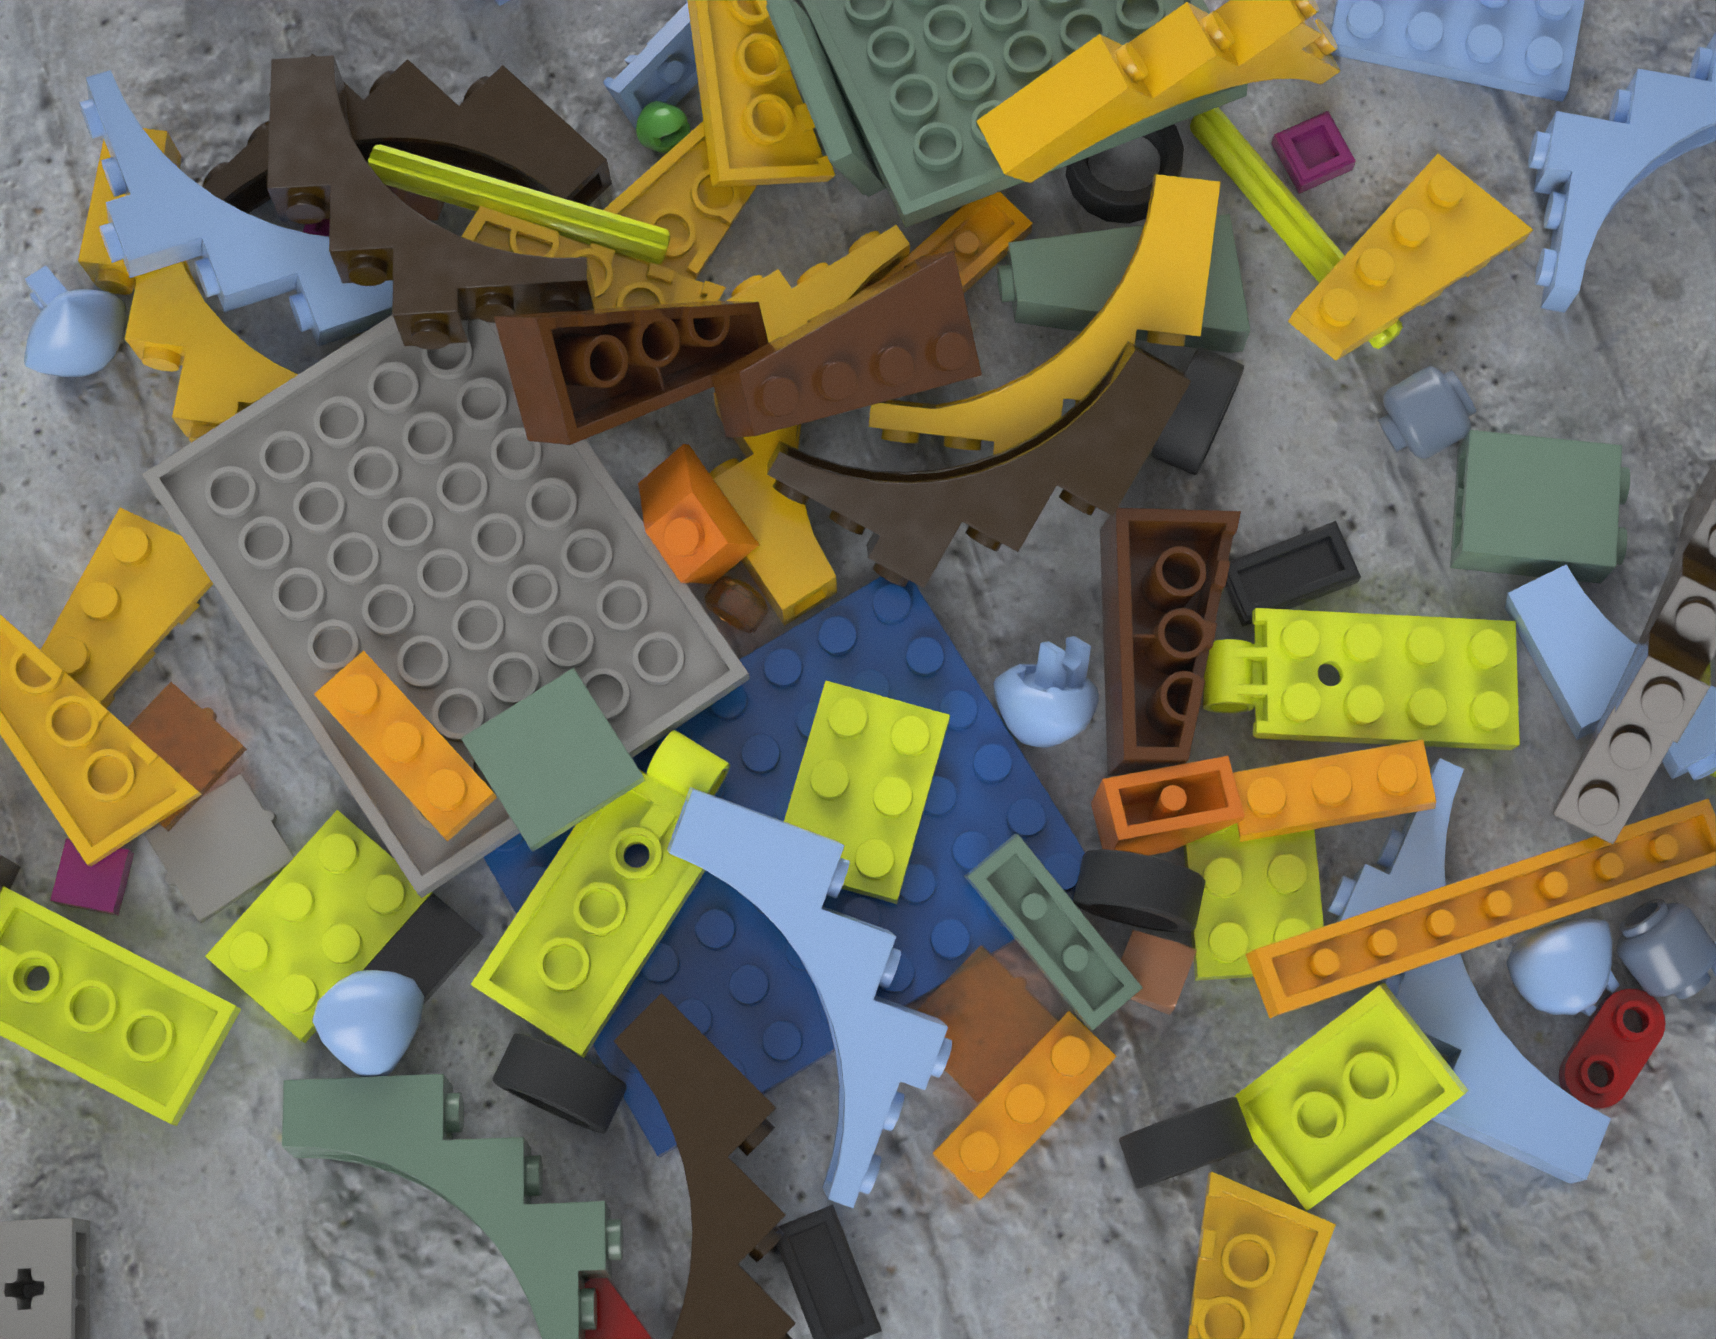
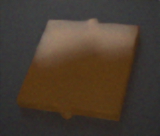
[128,682,247,832]
[917,945,1059,1103]

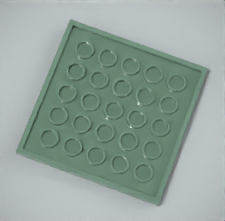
[797,0,1248,228]

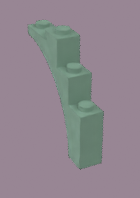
[282,1074,624,1339]

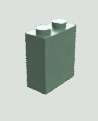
[1450,430,1630,584]

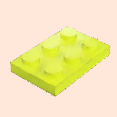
[784,681,950,904]
[205,810,433,1043]
[1183,823,1324,981]
[1233,983,1469,1211]

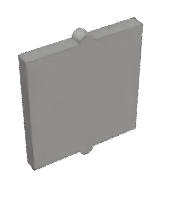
[144,773,295,923]

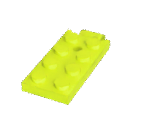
[1203,608,1520,750]
[471,730,730,1058]
[0,886,241,1126]

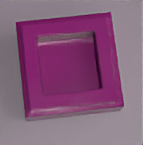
[1271,111,1356,194]
[50,838,134,916]

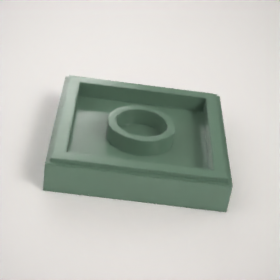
[461,668,645,852]

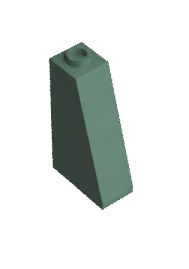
[997,214,1251,353]

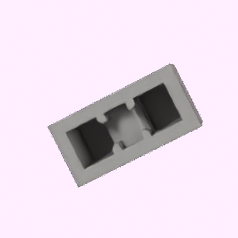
[0,1217,90,1339]

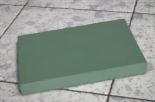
[766,0,886,197]

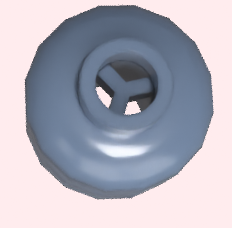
[1378,366,1477,459]
[1616,899,1716,999]

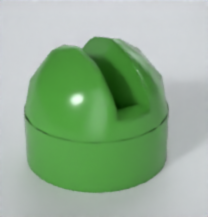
[636,101,690,153]

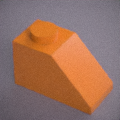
[638,444,759,584]
[1091,756,1245,856]

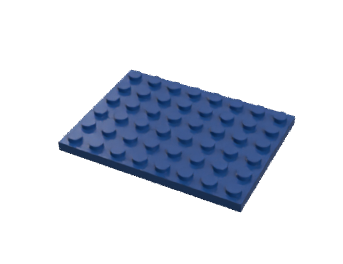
[483,576,1085,1158]

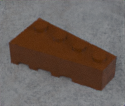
[711,251,982,438]
[494,301,769,445]
[1100,508,1241,776]

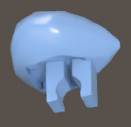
[24,266,127,377]
[993,636,1099,748]
[1506,917,1620,1016]
[312,970,424,1077]

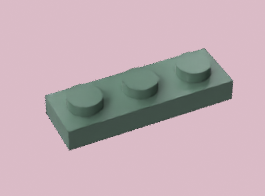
[964,834,1143,1030]

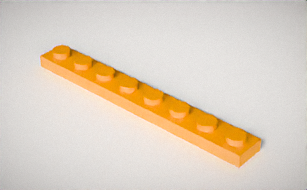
[1245,798,1716,1019]

